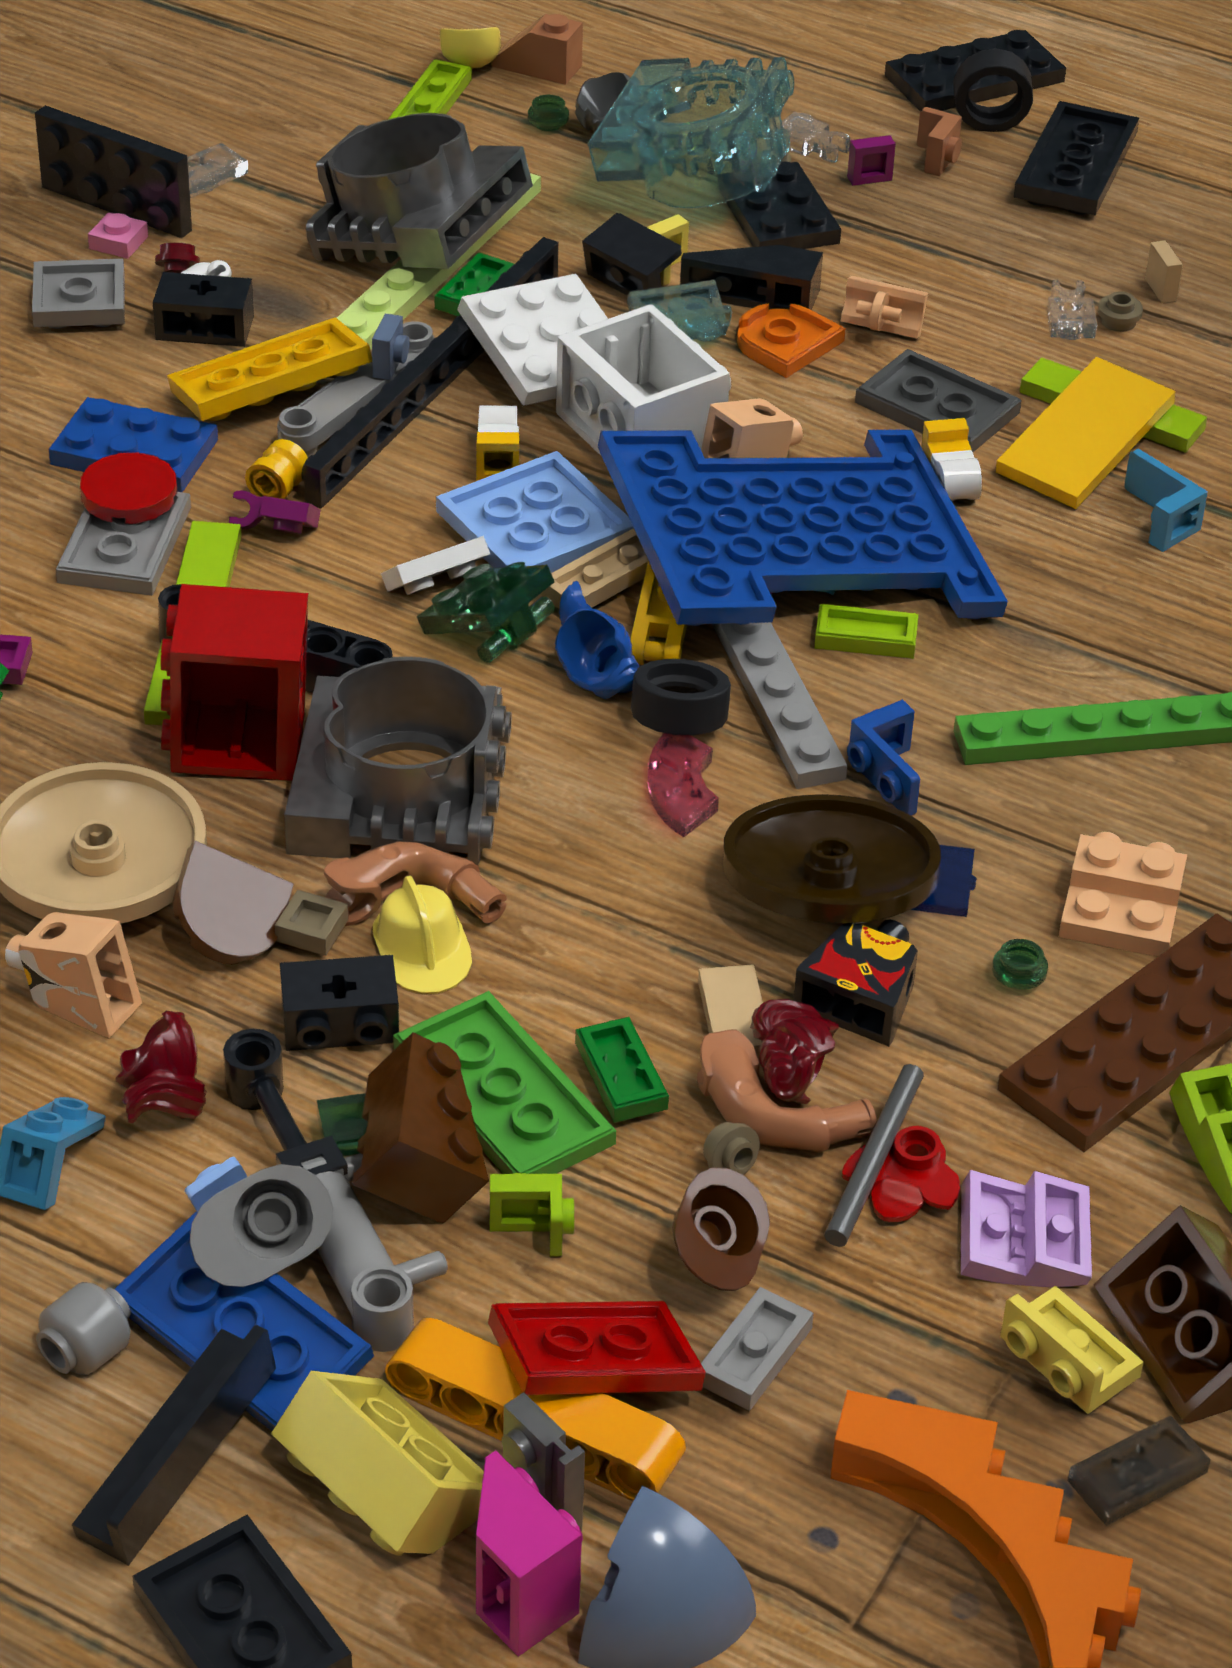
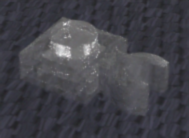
[772,111,850,163]
[1047,280,1097,340]

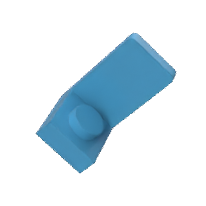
[1124,449,1208,552]
[0,1097,106,1210]

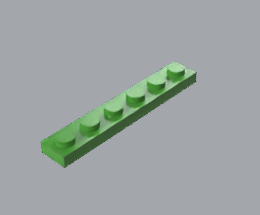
[953,692,1232,765]

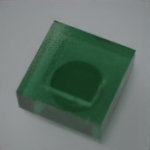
[317,1093,368,1156]

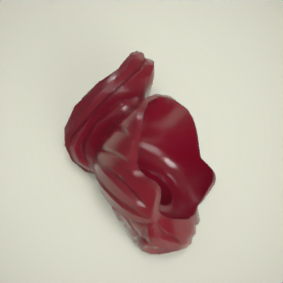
[750,999,839,1104]
[115,1010,207,1124]

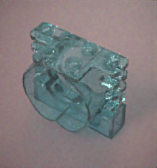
[588,57,795,208]

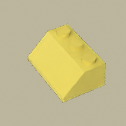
[271,1371,484,1556]

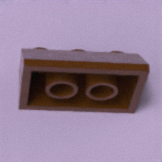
[1093,1205,1232,1424]

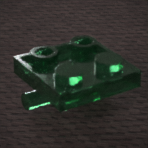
[417,562,555,663]

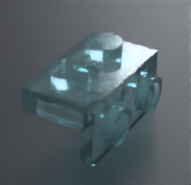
[627,280,733,342]

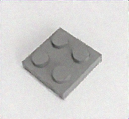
[32,259,125,329]

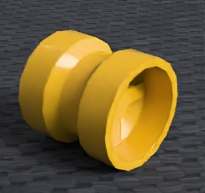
[245,439,308,499]

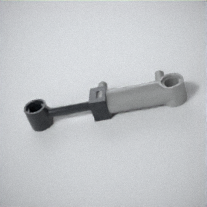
[223,1028,448,1352]

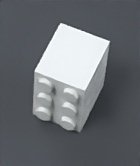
[556,304,731,455]

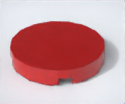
[80,452,177,524]

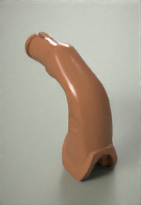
[324,841,507,926]
[697,1029,877,1152]

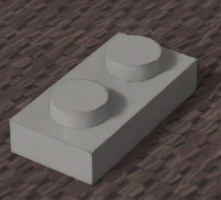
[701,1287,814,1411]

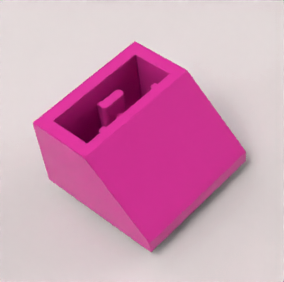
[476,1450,583,1657]

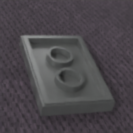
[855,349,1022,452]

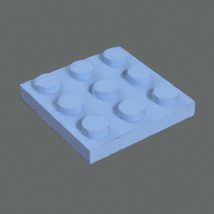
[436,451,634,588]

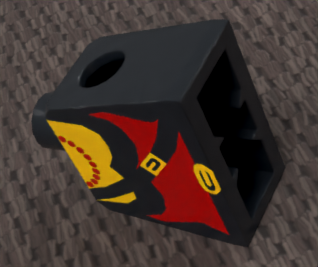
[794,919,918,1047]

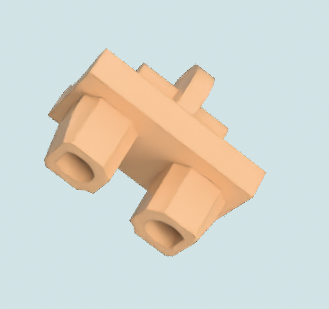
[840,276,928,339]

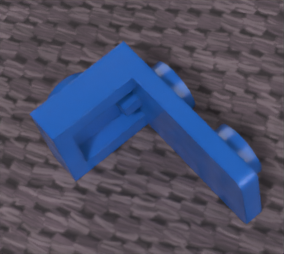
[847,699,920,815]

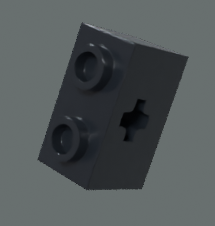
[153,272,254,347]
[280,955,399,1051]

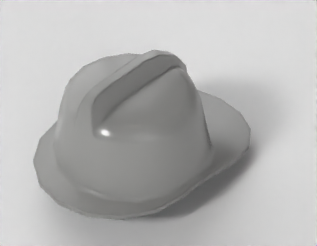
[189,1164,333,1287]

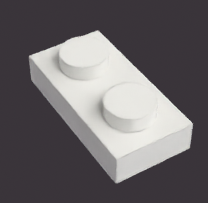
[381,536,490,595]

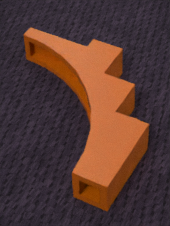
[830,1390,1141,1668]

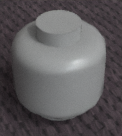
[36,1282,131,1376]

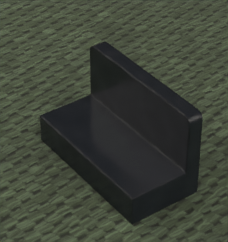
[582,213,682,306]

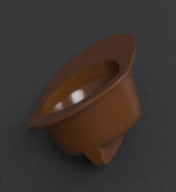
[672,1168,770,1291]

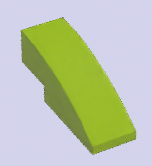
[1169,1063,1232,1215]

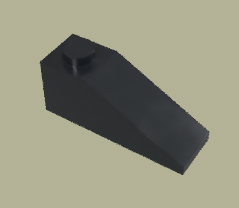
[679,245,823,310]

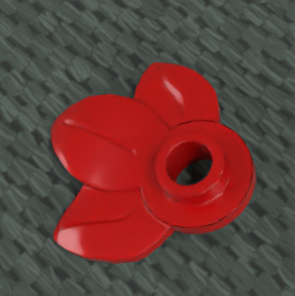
[842,1126,960,1222]

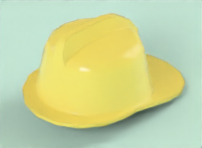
[373,875,472,994]

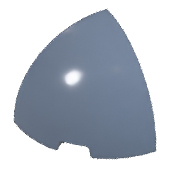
[578,1486,756,1668]

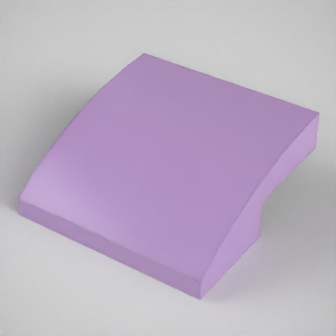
[961,1170,1092,1287]

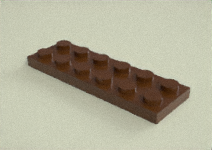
[997,913,1232,1152]

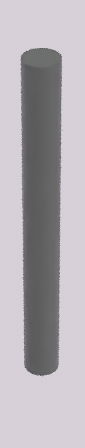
[824,1064,924,1247]

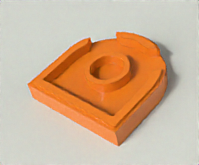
[737,304,846,378]

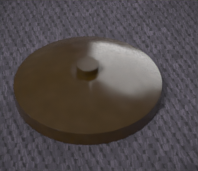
[723,794,941,923]

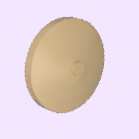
[0,762,207,923]

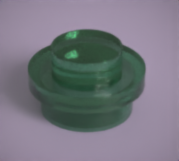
[528,94,569,131]
[992,939,1048,990]

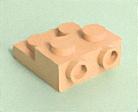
[1058,832,1187,957]

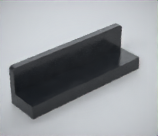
[72,1325,276,1566]

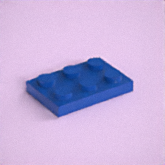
[49,397,218,492]

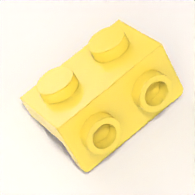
[1000,1286,1144,1414]

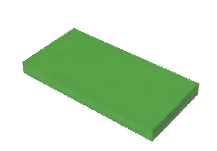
[393,991,616,1174]

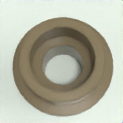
[1098,292,1143,331]
[703,1122,760,1175]

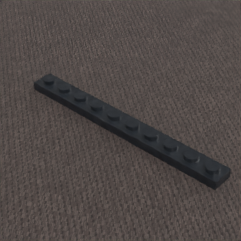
[302,237,559,509]

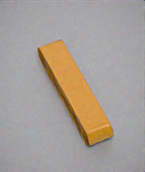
[385,1318,686,1501]

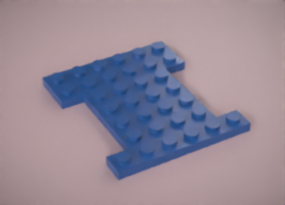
[597,430,1008,626]

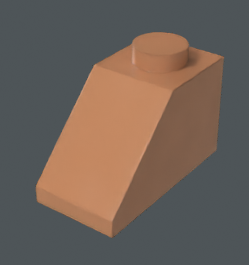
[492,14,583,85]

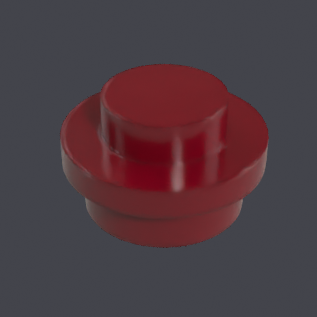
[155,243,200,273]

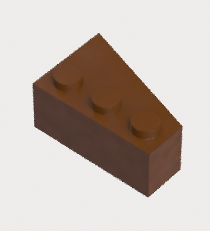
[352,1032,489,1224]

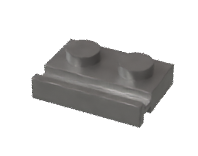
[502,1392,585,1531]

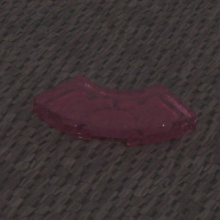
[648,733,719,837]

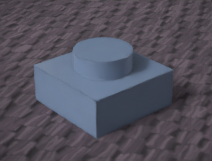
[372,313,410,380]

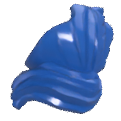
[555,581,639,699]

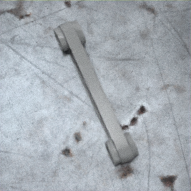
[277,321,435,457]

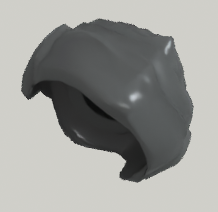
[575,72,645,138]

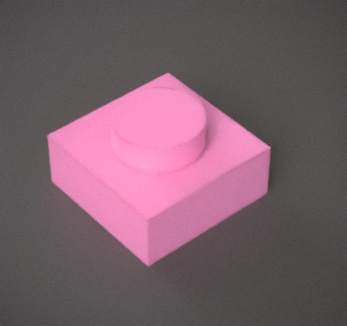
[88,212,148,259]

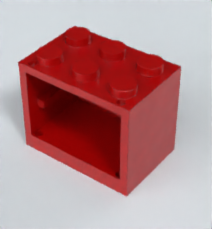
[160,584,309,781]

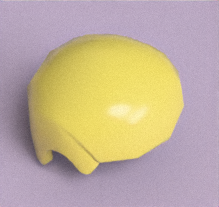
[440,27,501,69]

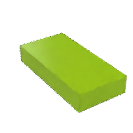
[814,604,919,659]

